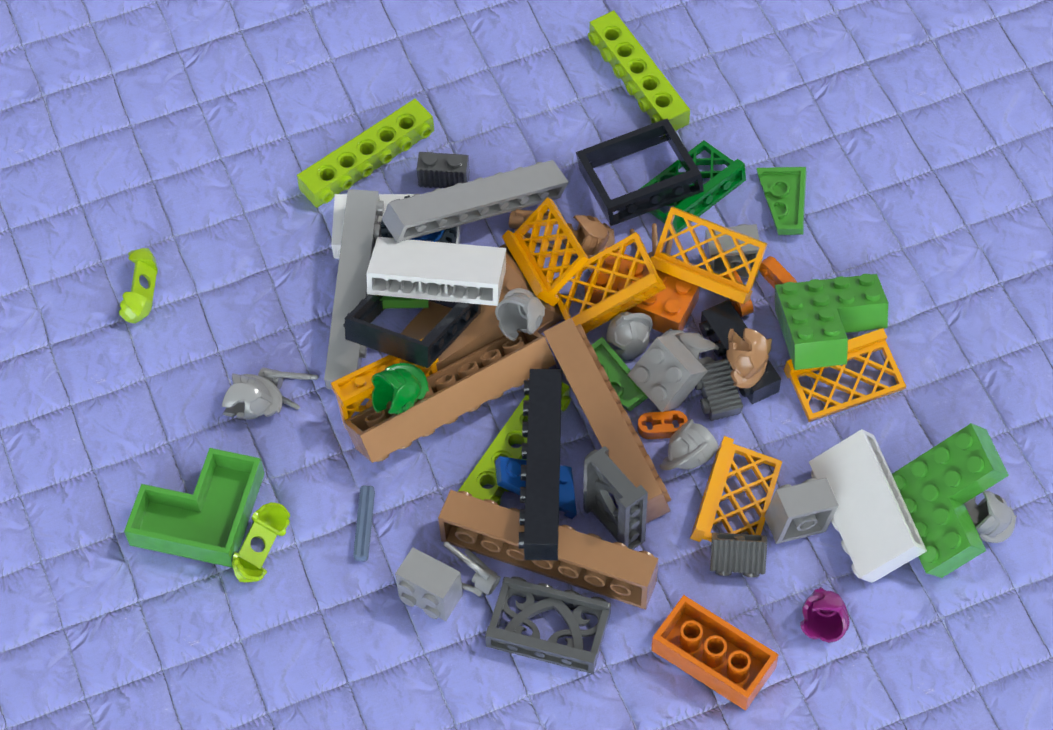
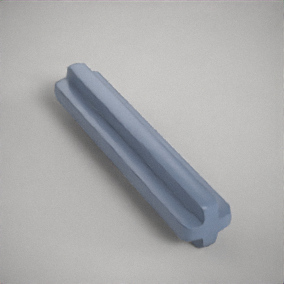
[353,485,375,561]

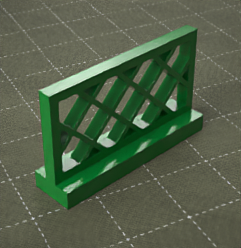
[640,140,746,233]

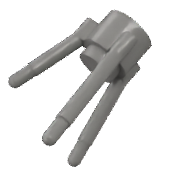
[258,367,319,410]
[443,542,500,597]

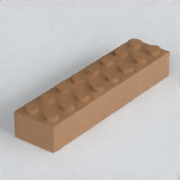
[543,318,671,524]
[344,330,556,463]
[438,490,658,610]

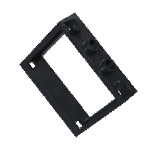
[576,119,704,226]
[343,294,481,368]

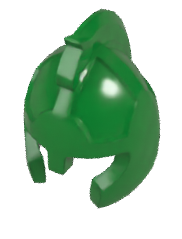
[371,363,429,414]

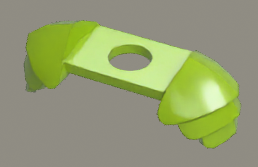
[119,248,158,323]
[232,502,290,583]

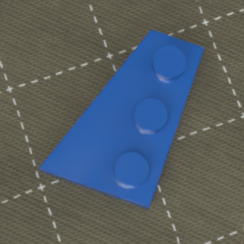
[495,456,577,519]

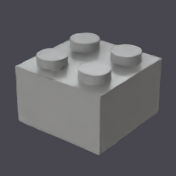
[704,224,760,279]
[628,334,708,412]
[764,478,839,544]
[395,547,463,621]

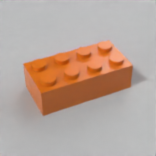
[585,247,700,333]
[651,595,779,711]

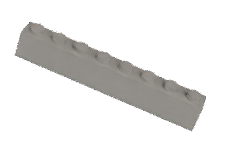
[382,160,568,242]
[324,189,384,389]

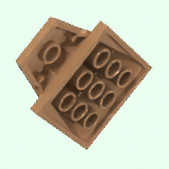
[401,244,564,371]

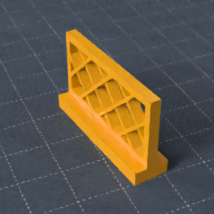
[502,197,589,307]
[651,207,768,304]
[552,232,666,334]
[783,328,906,422]
[331,339,439,430]
[690,436,782,542]

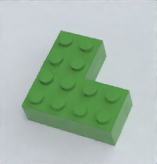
[775,274,889,370]
[892,423,1009,578]
[124,448,265,568]

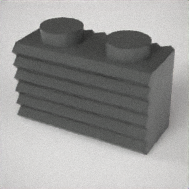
[417,152,470,189]
[695,359,743,421]
[710,532,767,577]

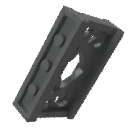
[583,446,648,550]
[485,577,611,674]

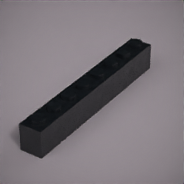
[519,369,562,561]

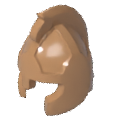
[562,215,615,259]
[726,328,772,389]

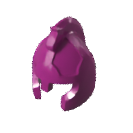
[800,587,850,643]

